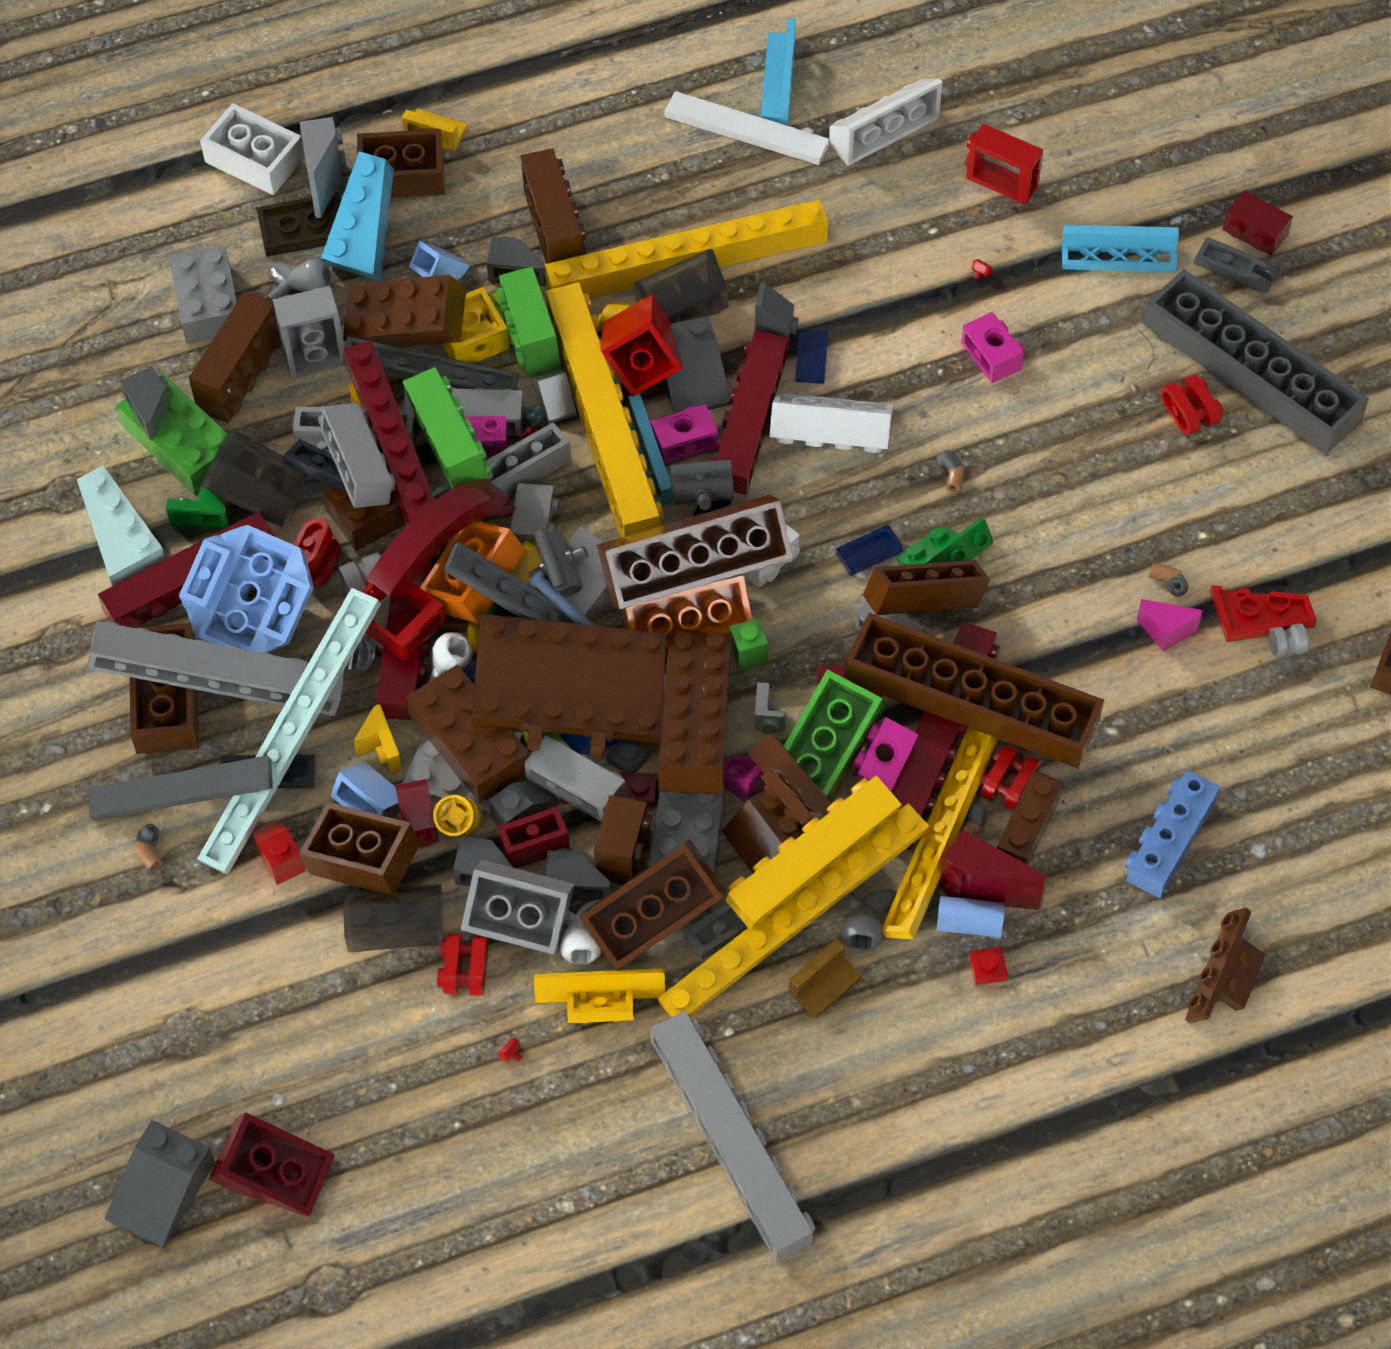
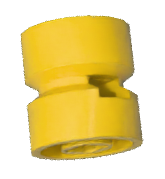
[433,795,483,837]

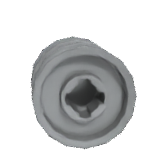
[337,552,381,596]

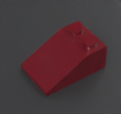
[940,830,1048,910]
[208,1112,335,1217]

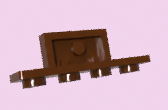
[748,734,832,825]
[1185,907,1266,1024]

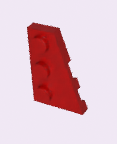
[1210,585,1317,642]

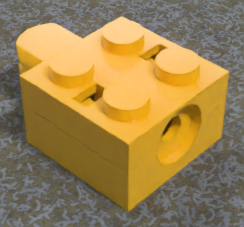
[442,287,510,364]

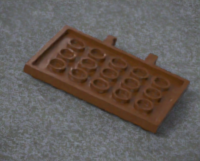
[471,614,666,757]

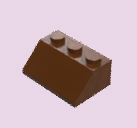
[722,790,805,873]

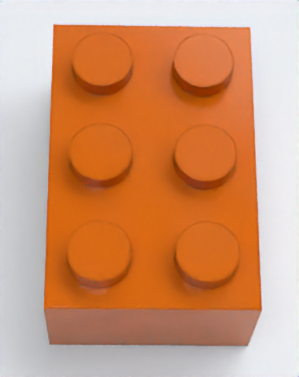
[420,521,527,624]

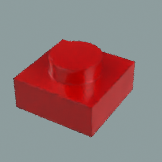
[969,946,1008,985]

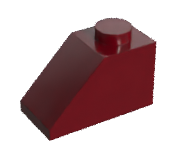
[395,779,439,848]

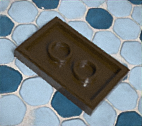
[256,192,341,257]

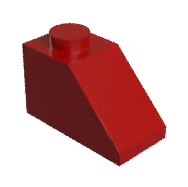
[250,820,306,885]

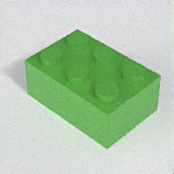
[496,266,562,378]

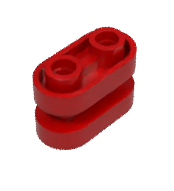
[1160,374,1223,435]
[294,518,342,588]
[978,744,1043,812]
[437,933,489,996]

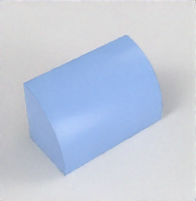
[409,240,470,280]
[330,761,400,819]
[936,896,1005,938]

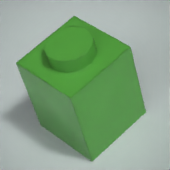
[729,618,768,670]

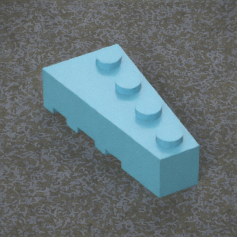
[321,151,394,282]

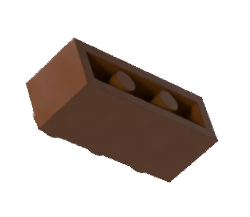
[997,770,1063,866]

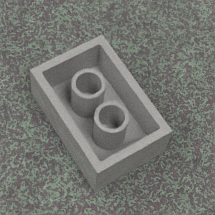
[169,245,237,344]
[273,286,345,379]
[461,860,575,955]

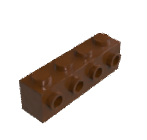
[863,560,990,615]

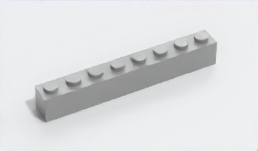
[87,621,344,716]
[650,1011,815,1263]

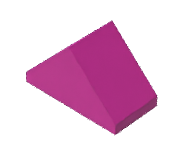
[1137,599,1202,651]
[723,755,766,803]

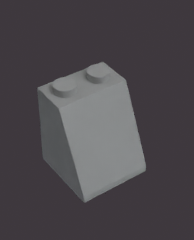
[543,526,613,623]

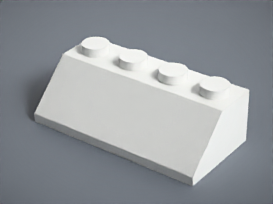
[829,78,942,166]
[770,393,893,453]

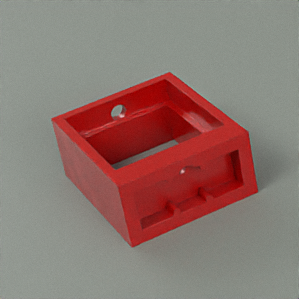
[965,123,1043,205]
[362,581,446,662]

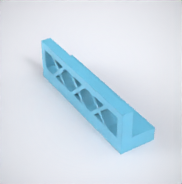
[761,18,796,125]
[1061,224,1179,272]
[628,393,673,506]

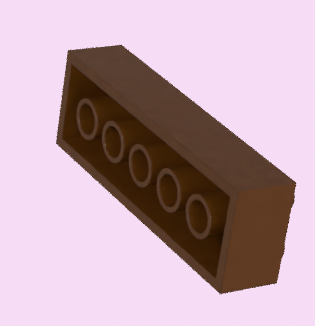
[597,495,794,610]
[658,631,731,794]

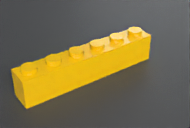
[726,775,902,931]

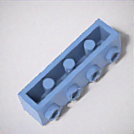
[1125,769,1221,898]

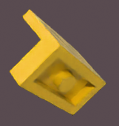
[402,109,467,151]

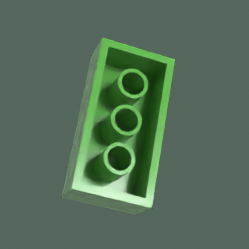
[403,367,492,489]
[116,372,241,496]
[784,669,885,802]

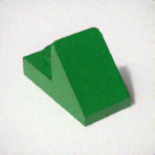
[166,482,230,529]

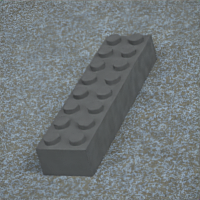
[1143,269,1369,454]

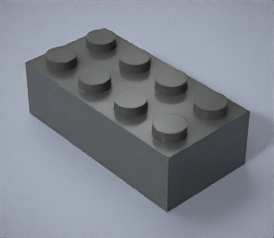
[649,783,725,914]

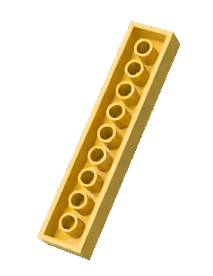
[545,282,664,538]

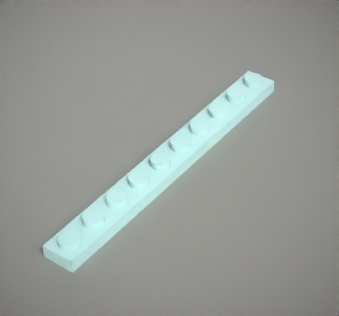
[197,588,381,875]

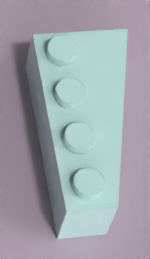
[77,465,165,586]

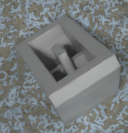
[530,369,577,424]

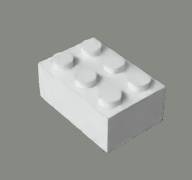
[200,103,305,195]

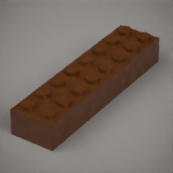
[844,612,1104,769]

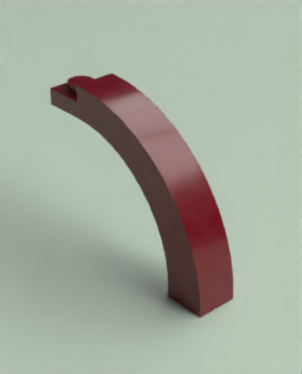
[367,479,516,596]

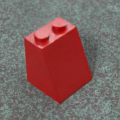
[601,294,683,397]

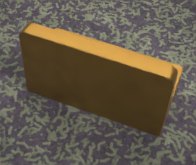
[789,939,861,1018]

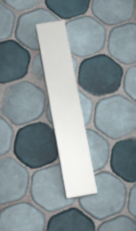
[665,91,829,165]

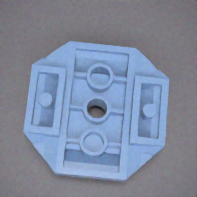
[179,525,314,653]

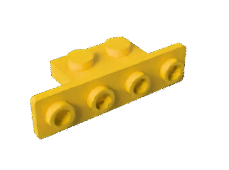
[534,968,665,1023]

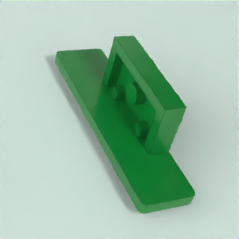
[897,518,993,565]

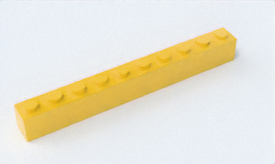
[545,199,828,299]

